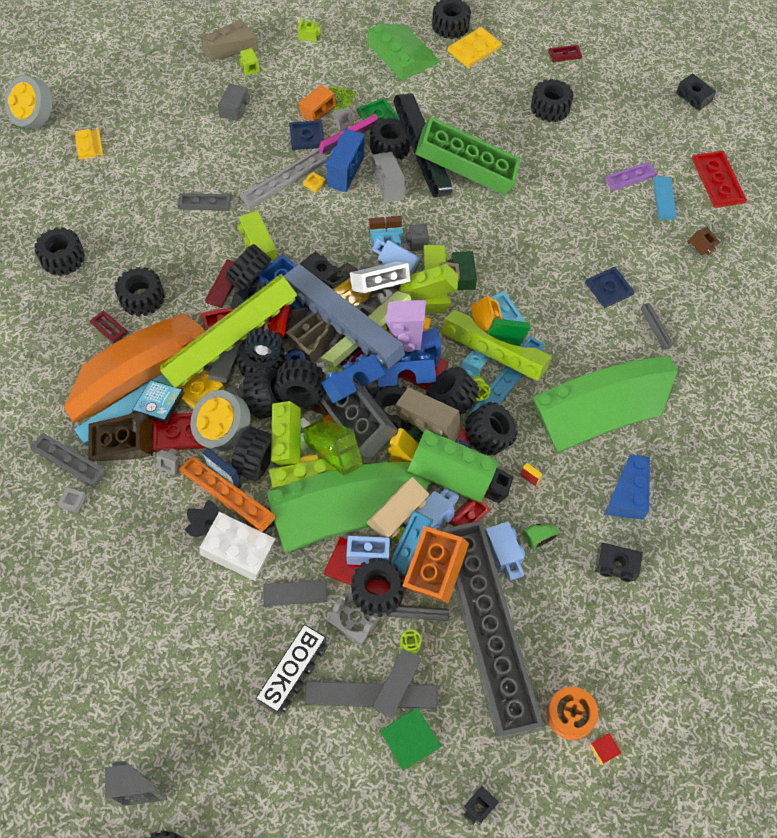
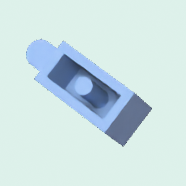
[371,238,422,275]
[416,488,459,531]
[485,521,525,581]

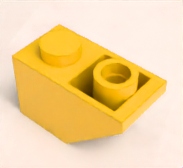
[388,428,419,462]

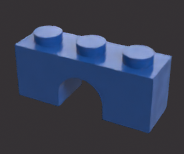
[378,353,436,387]
[321,354,385,403]

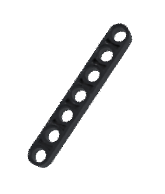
[394,93,453,198]

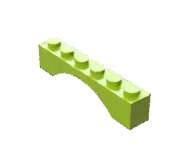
[441,310,552,381]

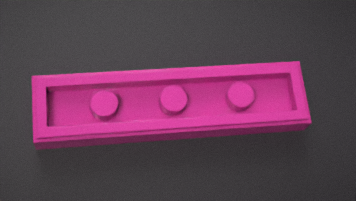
[318,114,378,155]

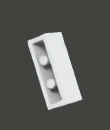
[350,261,411,293]

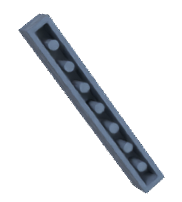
[284,264,405,369]

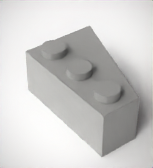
[372,152,406,203]

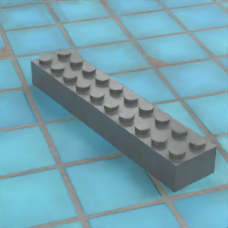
[442,521,544,742]

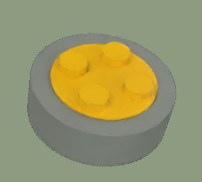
[5,75,52,129]
[191,390,250,452]

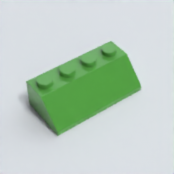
[407,429,499,503]

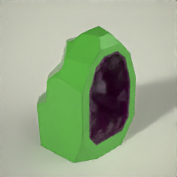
[522,523,559,549]

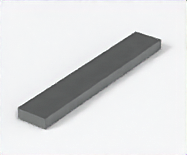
[305,681,437,709]

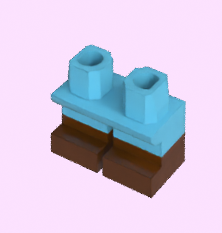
[369,216,403,250]

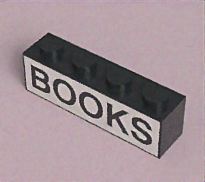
[255,624,328,716]

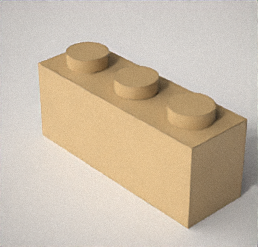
[366,477,429,538]

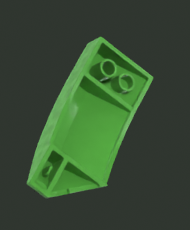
[533,356,678,453]
[267,462,432,553]

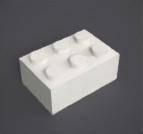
[200,512,275,581]

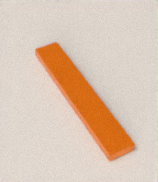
[179,456,276,532]

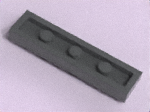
[30,433,106,488]

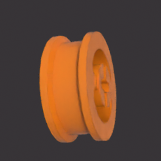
[547,687,598,740]

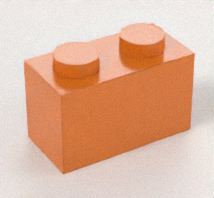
[298,85,336,121]

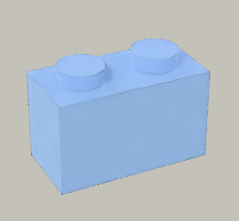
[347,536,390,565]

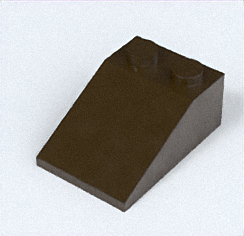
[88,412,153,462]

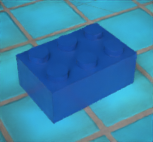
[325,129,364,193]

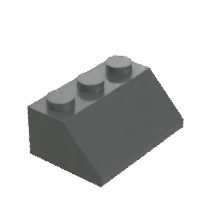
[105,761,167,807]

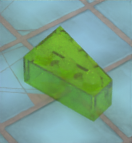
[303,419,363,476]

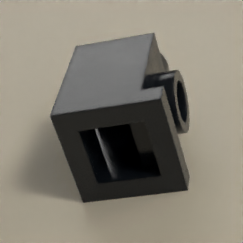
[484,468,513,503]
[462,786,499,825]

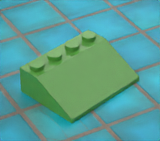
[367,24,440,81]

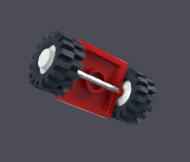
[245,282,289,361]

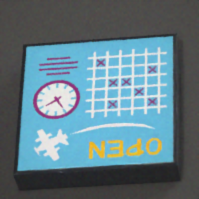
[132,380,185,424]

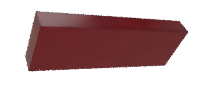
[205,259,235,308]

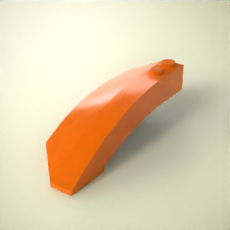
[64,313,205,423]

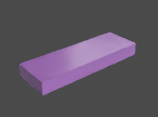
[605,162,657,191]

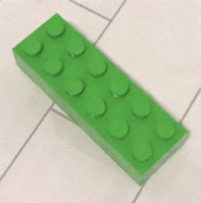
[415,116,520,195]

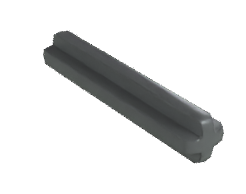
[641,303,673,350]
[387,605,449,621]

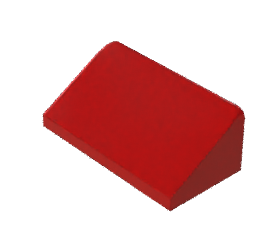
[201,307,233,331]
[449,499,490,527]

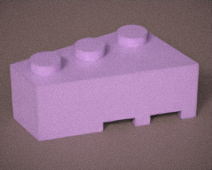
[386,300,426,352]

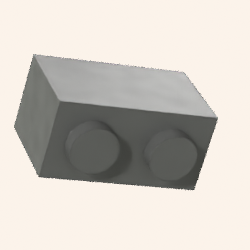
[218,83,250,121]

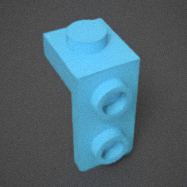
[461,350,490,377]

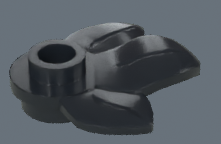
[185,500,220,537]

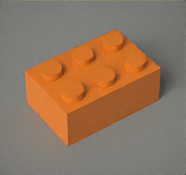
[403,526,469,604]

